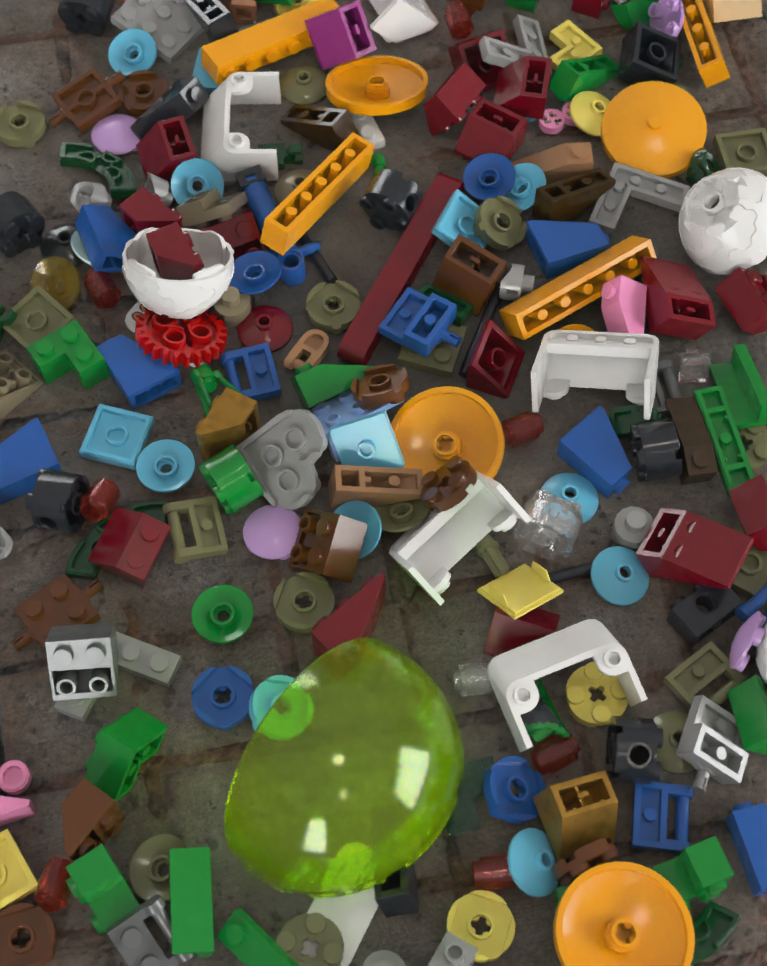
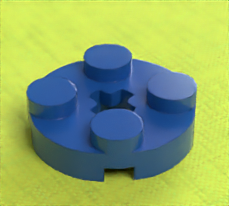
[191,665,254,731]
[483,756,546,824]

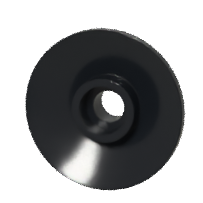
[40,223,84,269]

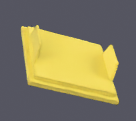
[477,561,564,620]

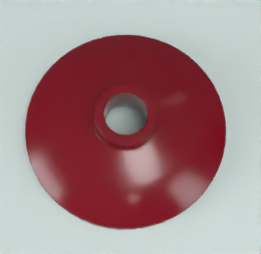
[237,305,293,353]

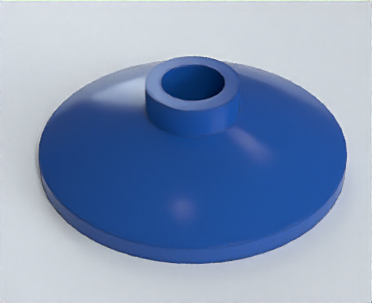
[463,153,516,202]
[229,251,282,295]

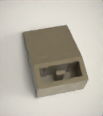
[0,350,43,420]

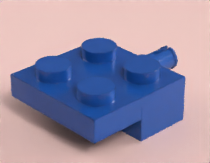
[379,287,462,358]

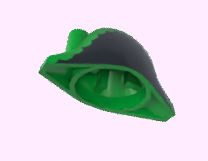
[520,678,570,743]

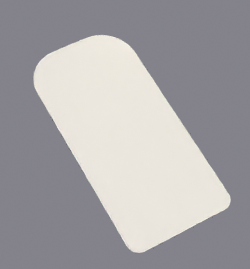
[299,843,379,966]

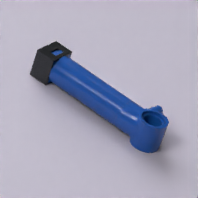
[235,165,321,286]

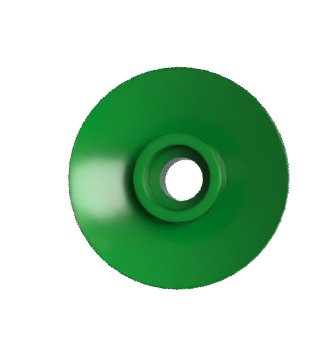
[191,585,254,644]

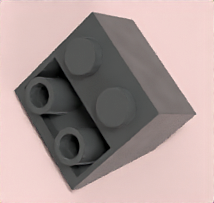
[45,622,118,701]

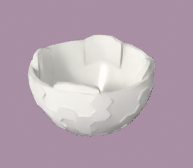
[679,167,767,275]
[122,227,234,320]

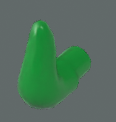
[370,152,386,177]

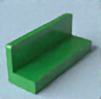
[709,344,767,429]
[169,847,214,959]

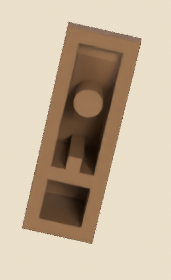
[511,142,594,185]
[328,465,423,509]

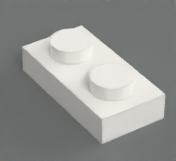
[349,112,385,150]

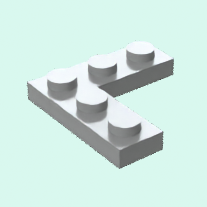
[479,14,552,77]
[588,162,691,236]
[54,632,182,722]

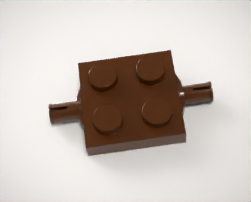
[48,67,126,133]
[10,573,104,652]

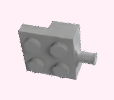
[676,695,749,793]

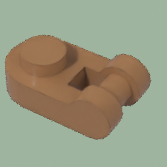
[283,329,329,370]

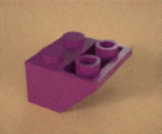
[304,0,377,70]

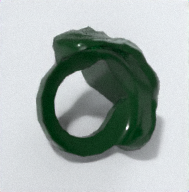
[685,148,721,185]

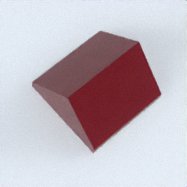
[466,319,525,399]
[483,607,561,657]

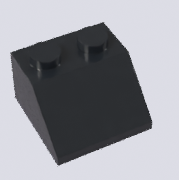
[618,21,682,85]

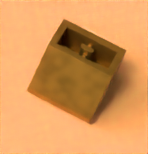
[195,387,261,462]
[533,770,618,862]

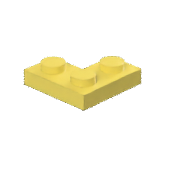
[549,20,603,72]

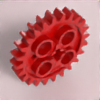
[135,308,228,368]

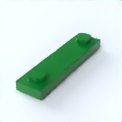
[692,385,755,497]
[216,908,299,966]

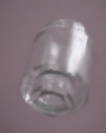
[452,662,493,696]

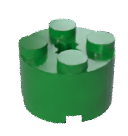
[198,444,264,516]

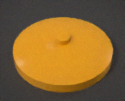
[325,55,428,116]
[601,81,707,179]
[391,386,505,479]
[553,861,695,966]

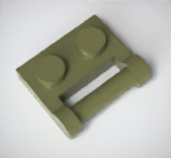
[162,496,228,564]
[663,641,747,711]

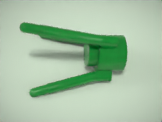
[190,364,242,416]

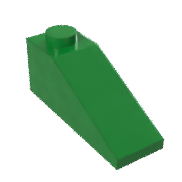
[548,54,619,102]
[290,363,374,409]

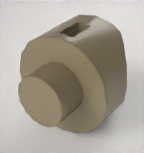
[213,285,251,328]

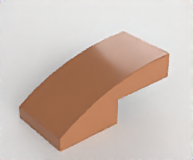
[219,0,258,24]

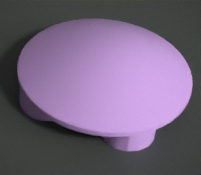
[648,0,684,38]
[91,114,140,155]
[243,505,300,560]
[729,611,766,672]

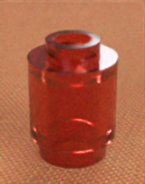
[444,1,474,39]
[83,269,121,309]
[501,411,544,448]
[80,478,121,522]
[530,734,581,776]
[471,853,516,891]
[34,857,73,912]

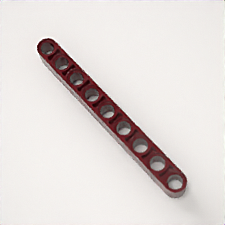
[337,173,465,365]

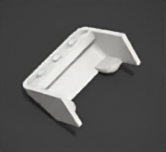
[369,0,439,43]
[200,72,281,181]
[531,330,659,420]
[389,471,531,606]
[487,619,648,753]

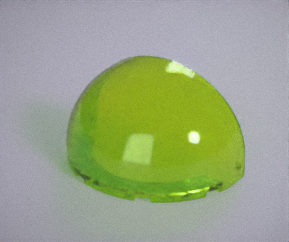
[224,637,464,898]

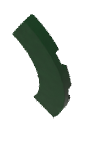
[60,142,138,198]
[65,500,171,580]
[690,900,742,966]

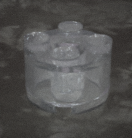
[513,489,583,560]

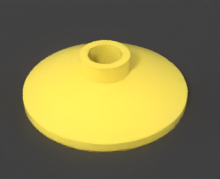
[569,91,610,137]

